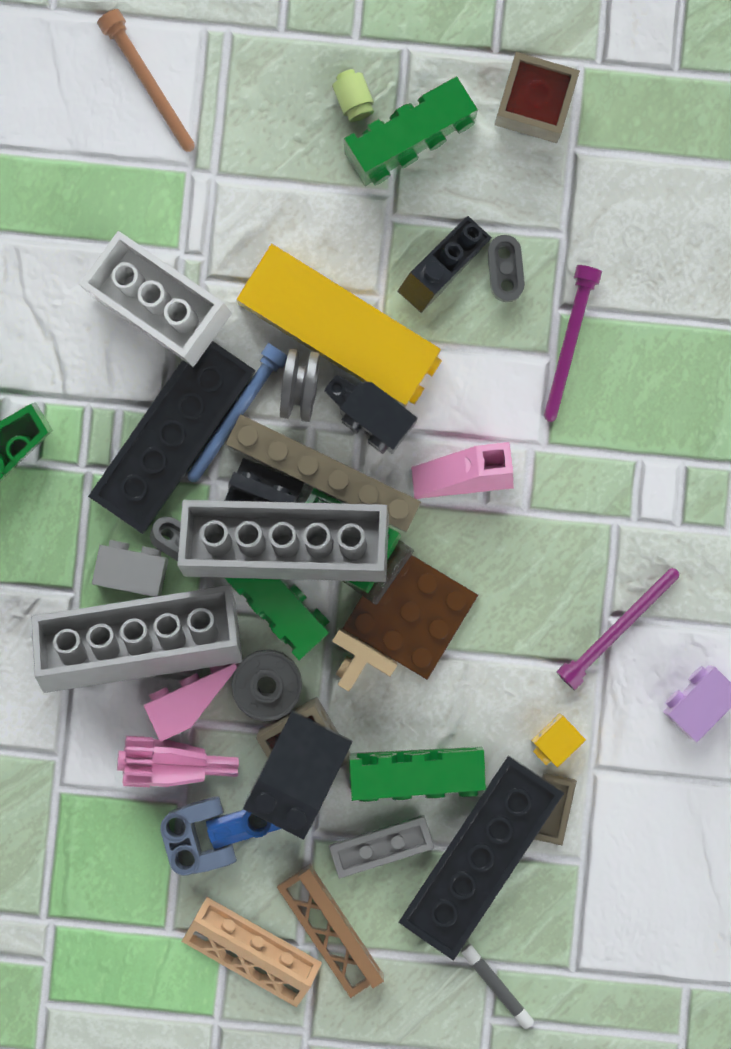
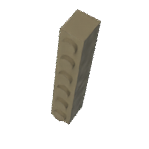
[226,414,421,532]

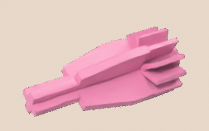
[117,736,239,788]

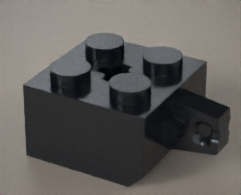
[324,375,418,454]

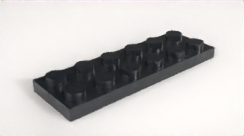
[88,341,256,534]
[398,755,565,961]

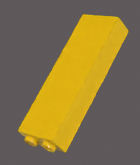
[236,243,442,408]

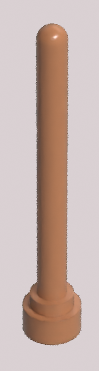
[97,9,195,152]

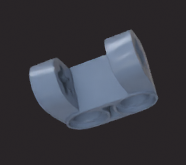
[160,796,237,876]

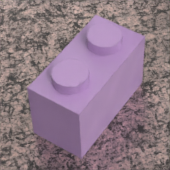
[663,665,731,743]

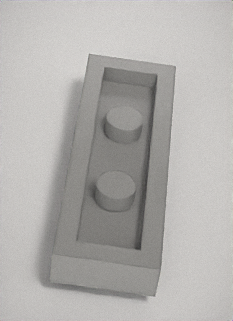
[329,815,434,879]

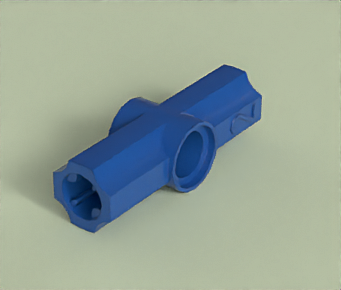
[206,809,281,849]

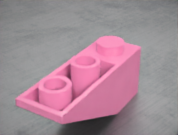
[411,442,514,499]
[144,663,239,742]

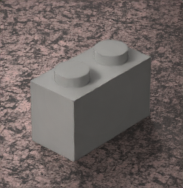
[92,540,169,597]

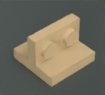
[332,628,397,691]

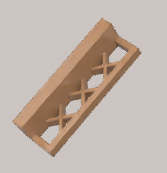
[277,864,384,998]

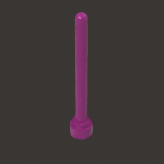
[544,265,602,422]
[556,568,679,691]

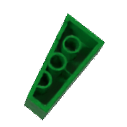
[344,76,478,186]
[0,402,53,482]
[224,578,330,661]
[350,747,486,802]

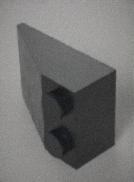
[243,710,353,840]

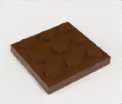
[342,545,478,680]

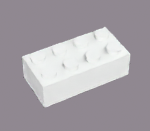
[79,231,232,367]

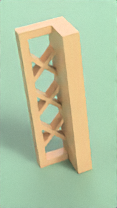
[181,897,322,1007]

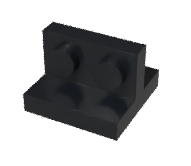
[224,458,304,503]

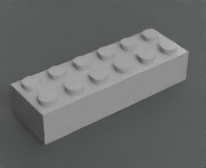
[177,500,389,582]
[31,585,243,693]

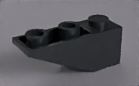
[397,216,492,313]

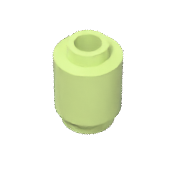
[332,69,374,122]

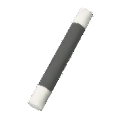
[460,944,534,1030]

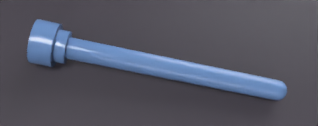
[187,343,287,482]

